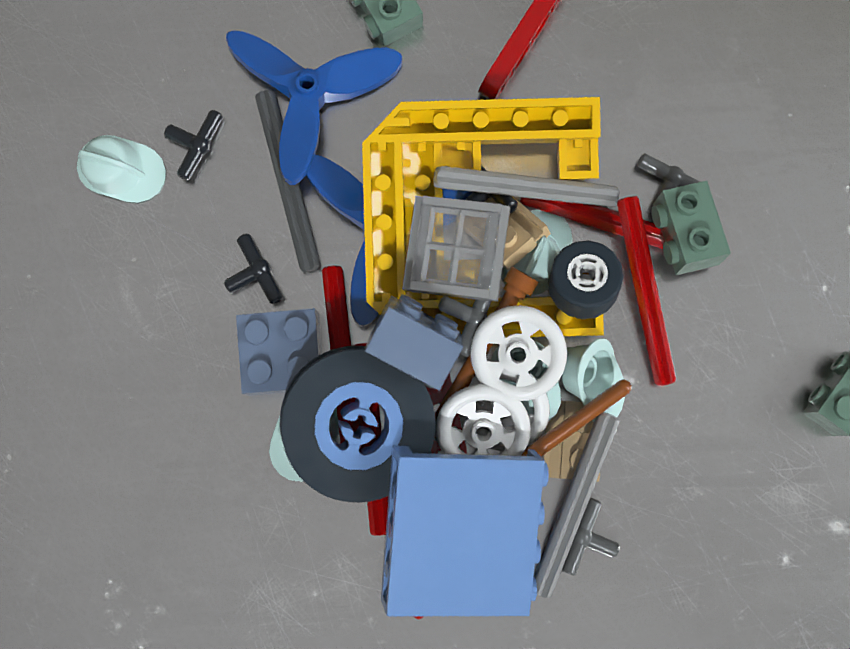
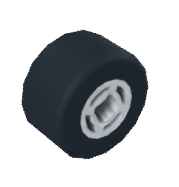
[548,240,624,319]

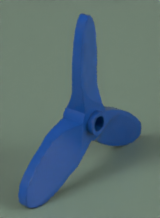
[226,30,402,185]
[306,155,472,327]

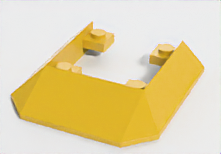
[362,97,604,337]

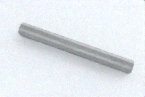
[433,166,620,207]
[534,412,619,598]

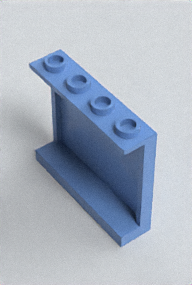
[381,446,549,616]

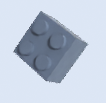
[365,295,463,390]
[236,308,322,396]

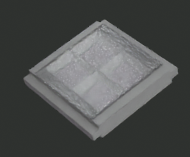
[402,196,510,302]

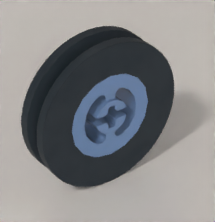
[280,345,436,503]

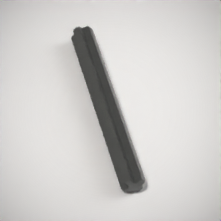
[255,90,321,272]

